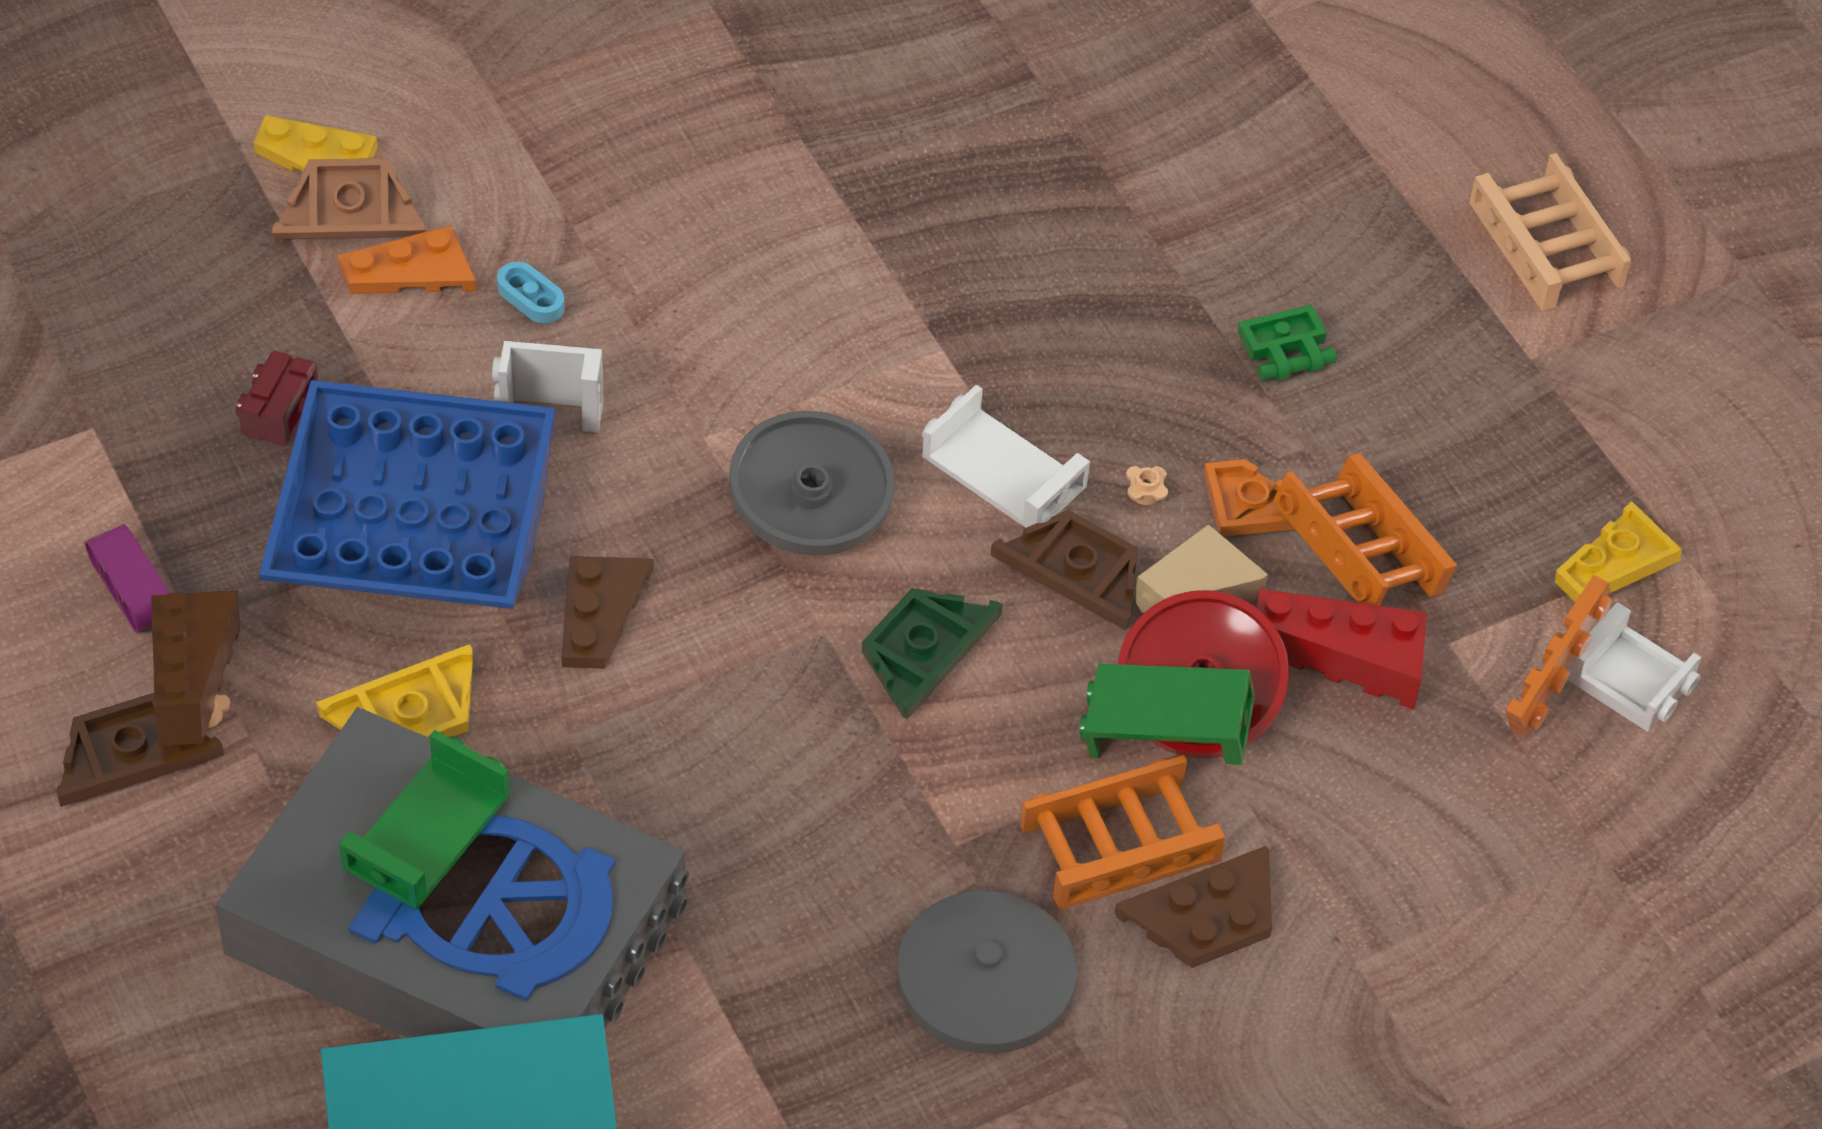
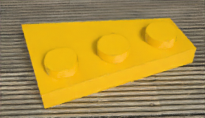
[253,115,378,171]
[1555,501,1682,602]

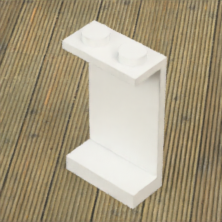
[922,385,1090,528]

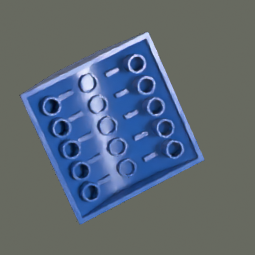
[259,380,556,609]

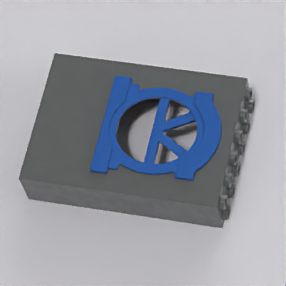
[216,707,689,1038]

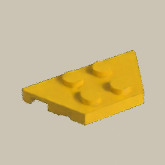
[316,644,473,738]

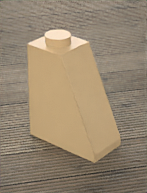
[1134,525,1268,613]

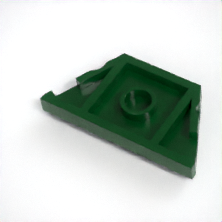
[862,588,1003,719]

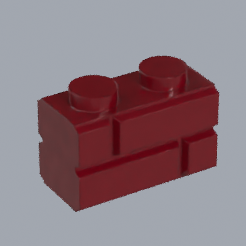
[235,350,318,447]

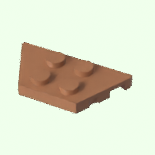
[272,158,426,239]

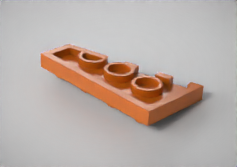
[1505,575,1613,738]

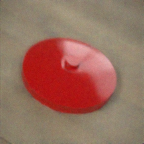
[1118,590,1289,758]

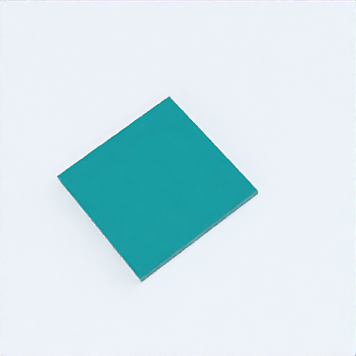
[321,1014,617,1129]

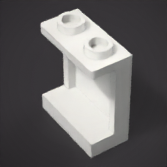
[1566,602,1701,732]

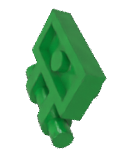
[1237,304,1337,381]

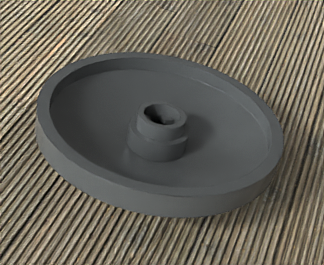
[729,411,895,555]
[897,890,1077,1053]

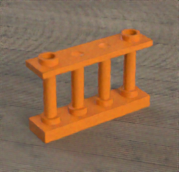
[1273,453,1458,606]
[1020,755,1225,910]

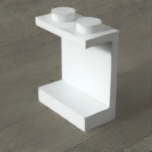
[492,341,604,433]

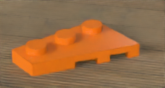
[337,225,477,294]

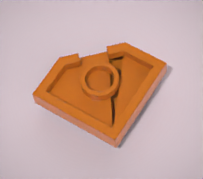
[1203,459,1295,537]

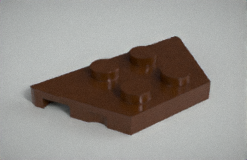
[990,510,1138,630]
[56,693,224,807]
[1115,846,1272,968]

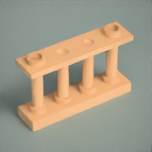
[1469,153,1631,311]

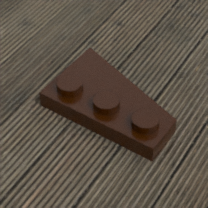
[562,556,654,669]

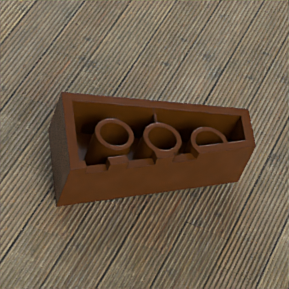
[151,590,240,746]

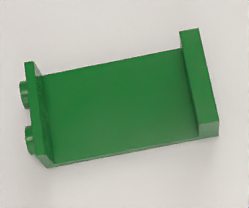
[1079,664,1255,765]
[339,730,511,910]

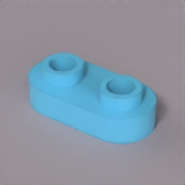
[497,262,565,324]

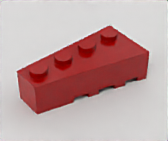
[1256,589,1427,710]

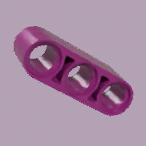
[84,524,170,634]

